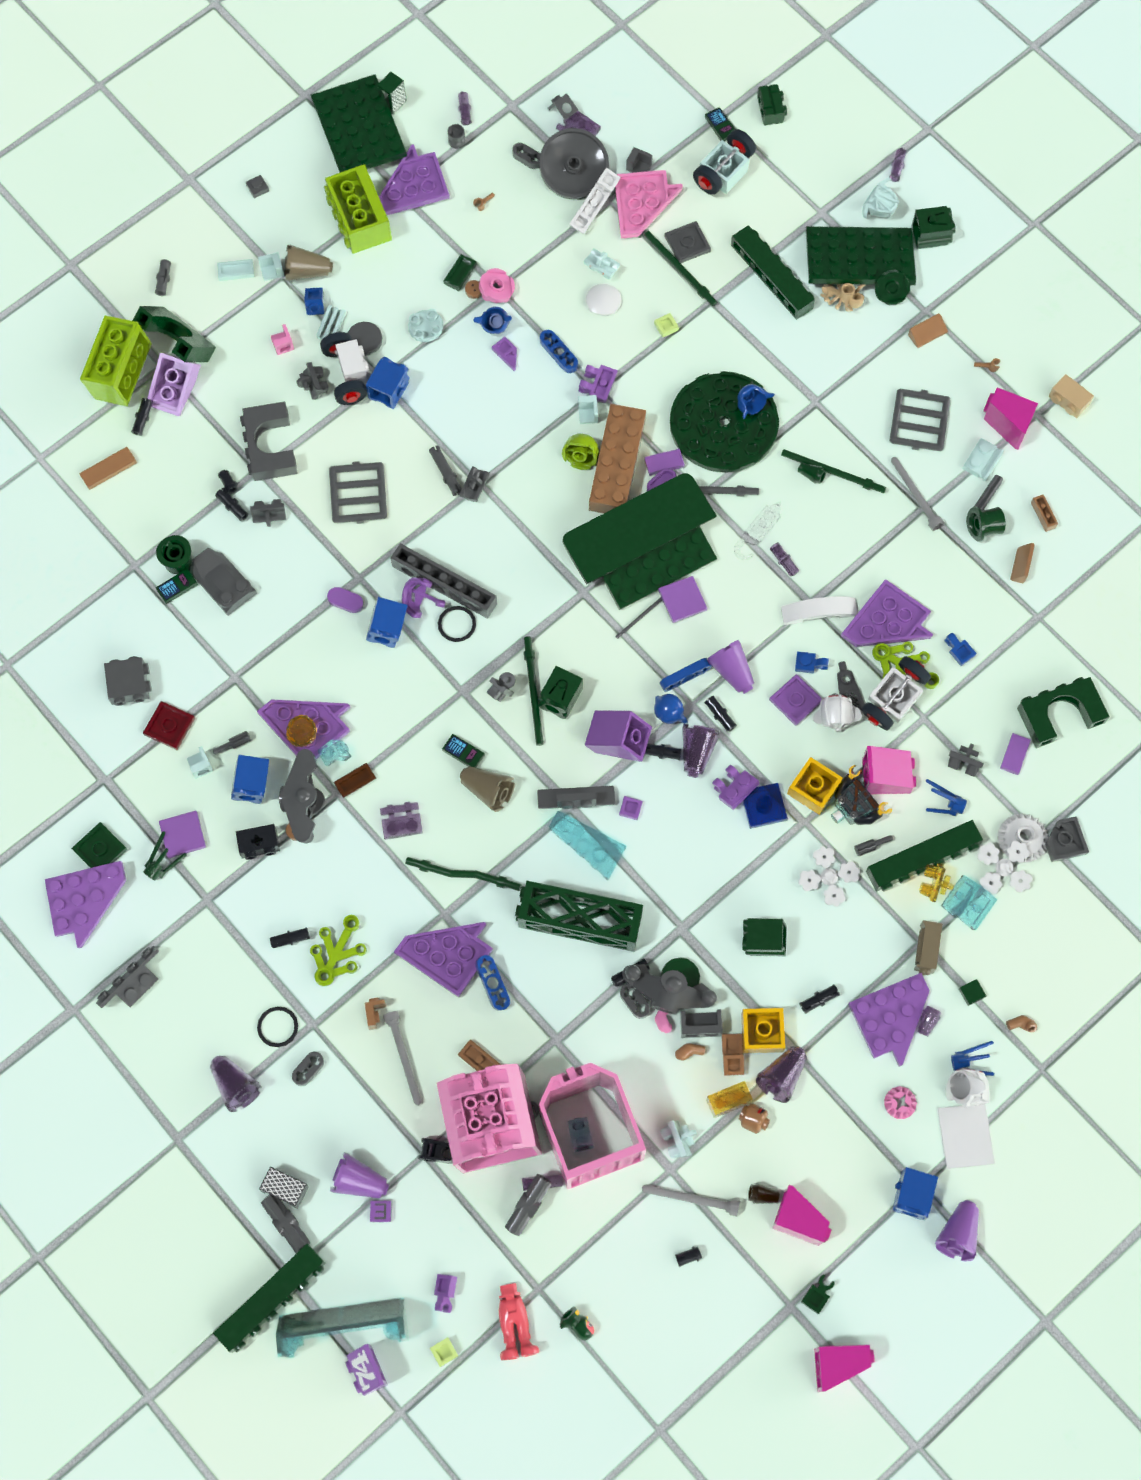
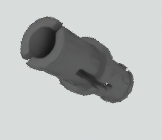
[155,259,172,296]

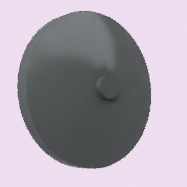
[539,128,609,200]

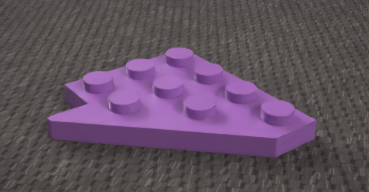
[841,579,933,647]
[44,861,126,949]
[848,973,930,1067]

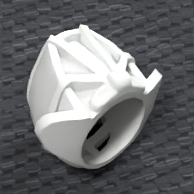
[813,693,862,732]
[945,1067,990,1107]

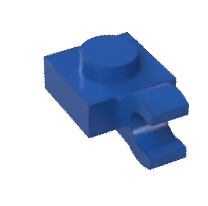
[944,632,977,666]
[795,651,829,674]

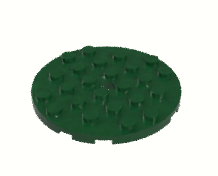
[670,371,779,473]

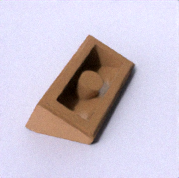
[908,313,948,348]
[1010,543,1035,584]

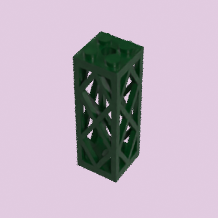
[515,880,643,952]

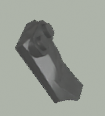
[192,548,257,616]

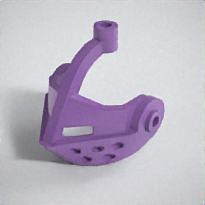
[402,577,445,618]

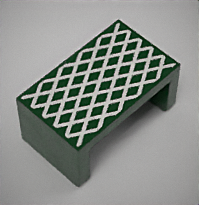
[378,71,406,115]

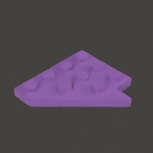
[379,144,450,215]
[257,699,351,759]
[394,922,493,998]

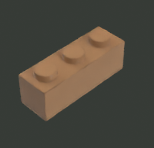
[1031,494,1058,532]

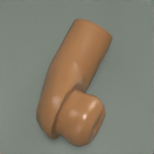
[1006,1015,1037,1033]
[675,1043,705,1061]

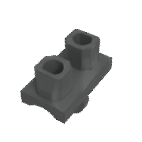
[296,362,329,400]
[460,466,490,502]
[250,499,286,527]
[486,672,516,702]
[948,743,984,777]

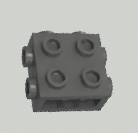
[104,656,152,706]

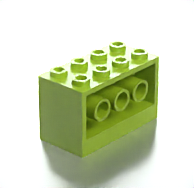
[324,164,392,254]
[80,315,152,407]

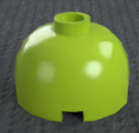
[562,433,599,470]

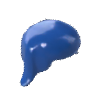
[473,306,512,334]
[737,384,775,419]
[654,694,688,724]

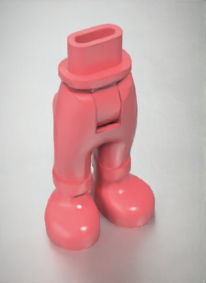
[499,1283,539,1361]

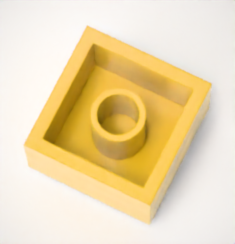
[787,757,843,815]
[741,1008,785,1053]

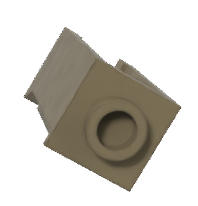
[914,920,943,976]

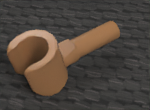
[473,192,495,211]
[974,358,1001,372]

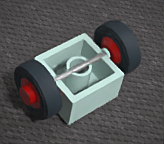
[693,129,756,195]

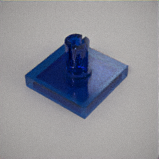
[742,783,788,829]

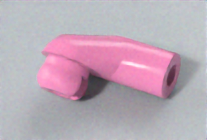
[655,1010,672,1033]

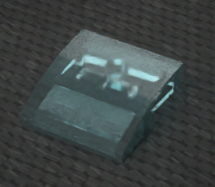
[941,875,998,930]

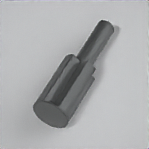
[213,731,251,755]
[854,835,893,857]

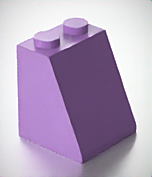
[585,710,652,762]

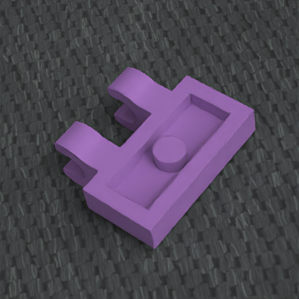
[578,365,618,404]
[712,764,759,810]

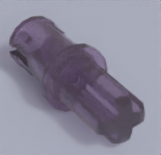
[458,91,472,126]
[889,148,907,182]
[769,542,799,577]
[522,1174,563,1191]

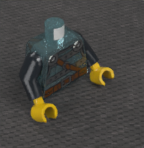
[831,765,892,825]

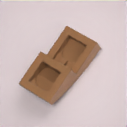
[721,1033,744,1076]

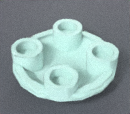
[408,309,443,342]

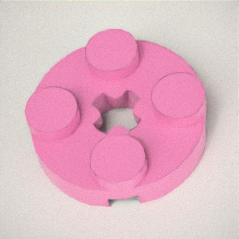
[479,268,515,303]

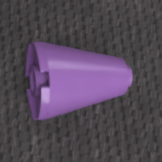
[707,639,755,694]
[330,1152,389,1198]
[935,1200,979,1262]

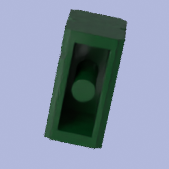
[757,84,787,126]

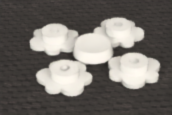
[977,841,1032,894]
[798,846,860,907]

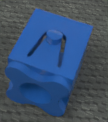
[366,357,410,410]
[366,597,408,648]
[231,754,269,804]
[892,1167,938,1220]

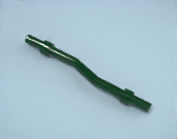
[405,857,522,891]

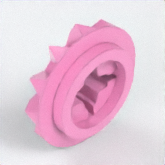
[884,1086,917,1119]

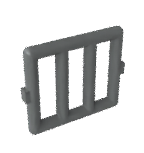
[889,388,951,452]
[329,461,387,524]

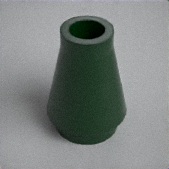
[798,462,826,484]

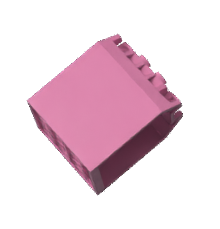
[539,1062,646,1190]
[436,1064,543,1174]

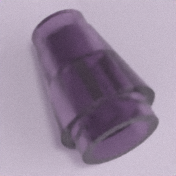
[917,1006,942,1037]

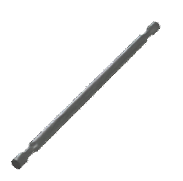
[615,597,662,639]

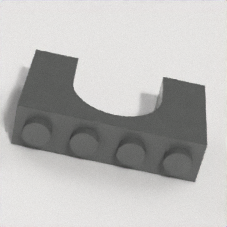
[240,401,298,481]

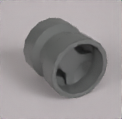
[447,124,465,149]

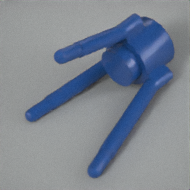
[926,779,967,816]
[951,1041,995,1076]

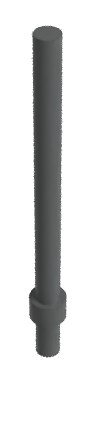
[699,485,759,497]

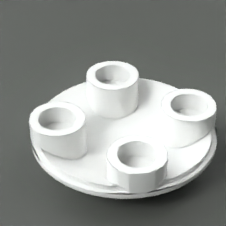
[586,284,621,315]

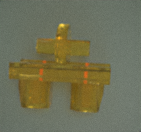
[919,863,954,902]

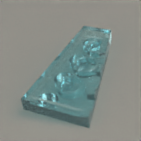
[549,811,626,881]

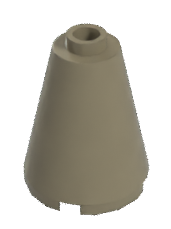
[284,244,333,281]
[460,766,515,812]

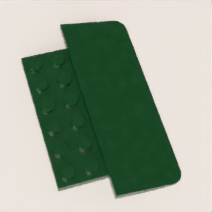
[562,473,717,610]

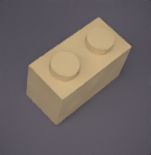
[1048,374,1094,418]

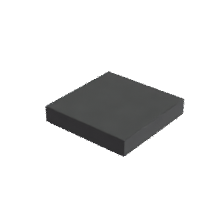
[664,221,711,263]

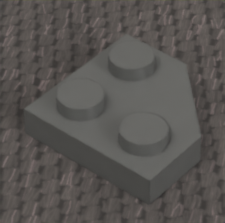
[1045,816,1089,862]

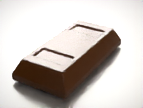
[334,763,377,798]

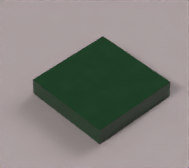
[71,822,128,868]

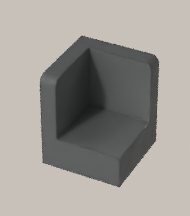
[626,147,653,173]

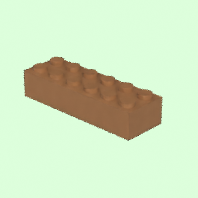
[589,403,646,513]

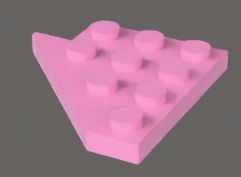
[615,170,683,239]

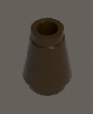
[748,1183,780,1204]

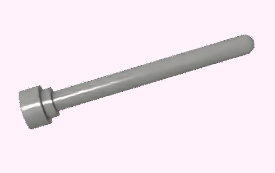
[891,457,945,531]
[383,1011,422,1105]
[642,1185,740,1217]

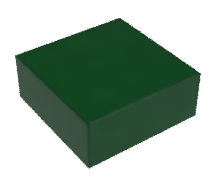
[958,979,987,1006]

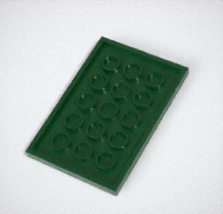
[311,74,407,173]
[805,226,916,285]

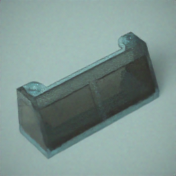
[276,1298,409,1359]

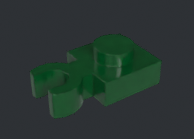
[801,1274,835,1314]

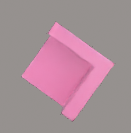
[271,324,294,355]

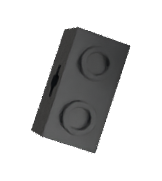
[235,824,280,860]

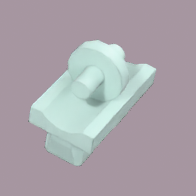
[584,248,620,280]
[660,1120,697,1158]

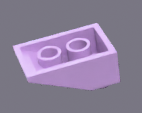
[147,353,201,416]

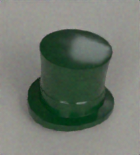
[966,507,1006,542]
[156,535,192,575]

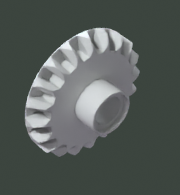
[997,813,1048,863]

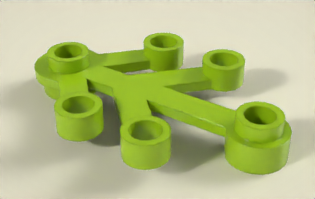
[872,642,939,689]
[310,915,367,986]

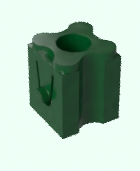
[911,206,956,249]
[538,666,583,719]
[742,918,787,957]

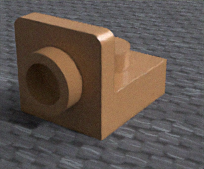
[365,998,386,1030]

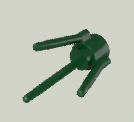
[143,831,187,881]

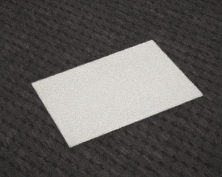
[937,1104,995,1169]

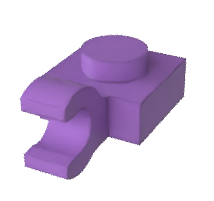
[434,1274,457,1313]

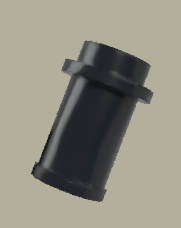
[218,470,238,494]
[675,1246,702,1267]

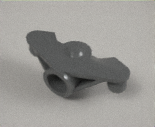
[279,749,325,844]
[622,964,717,1015]

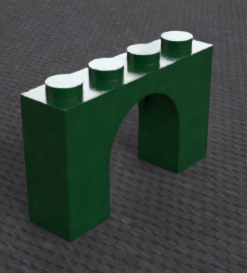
[132,306,216,362]
[1017,677,1110,749]

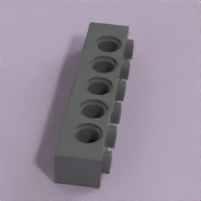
[390,543,497,619]

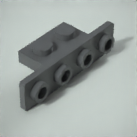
[537,786,615,809]
[96,946,159,1009]

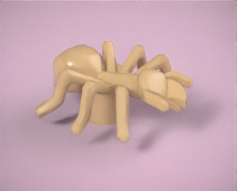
[820,283,866,312]

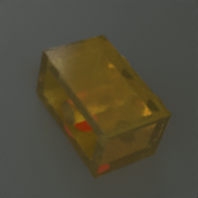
[706,1081,753,1119]

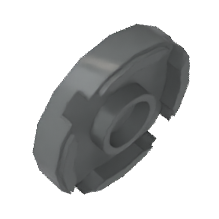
[347,321,383,356]

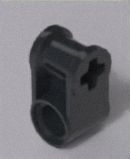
[418,1138,453,1164]

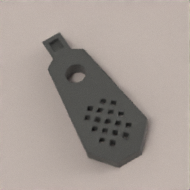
[837,661,865,710]

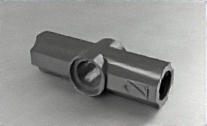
[505,1174,552,1237]
[260,1195,310,1253]

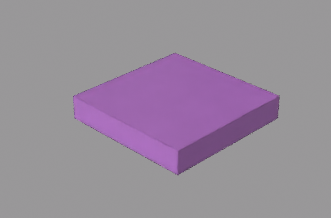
[658,576,708,623]
[769,674,822,726]
[159,810,206,858]

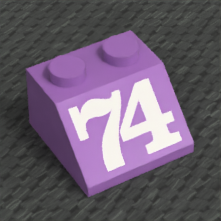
[345,1343,388,1396]

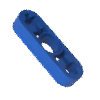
[540,330,578,373]
[659,658,712,692]
[475,955,510,1011]

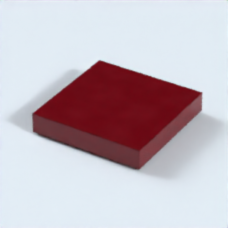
[143,701,195,750]

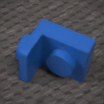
[304,287,324,315]

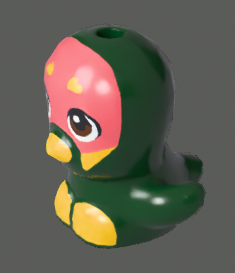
[559,1306,594,1341]

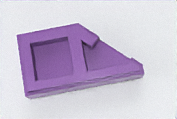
[491,336,517,371]

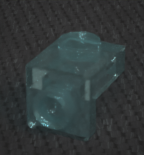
[318,740,352,766]
[568,1117,594,1152]

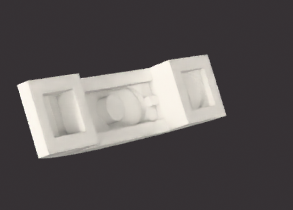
[569,168,621,235]
[781,597,858,625]

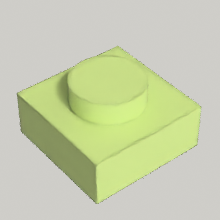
[654,313,679,338]
[430,1337,458,1368]

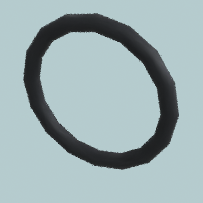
[438,606,476,642]
[257,1006,299,1047]

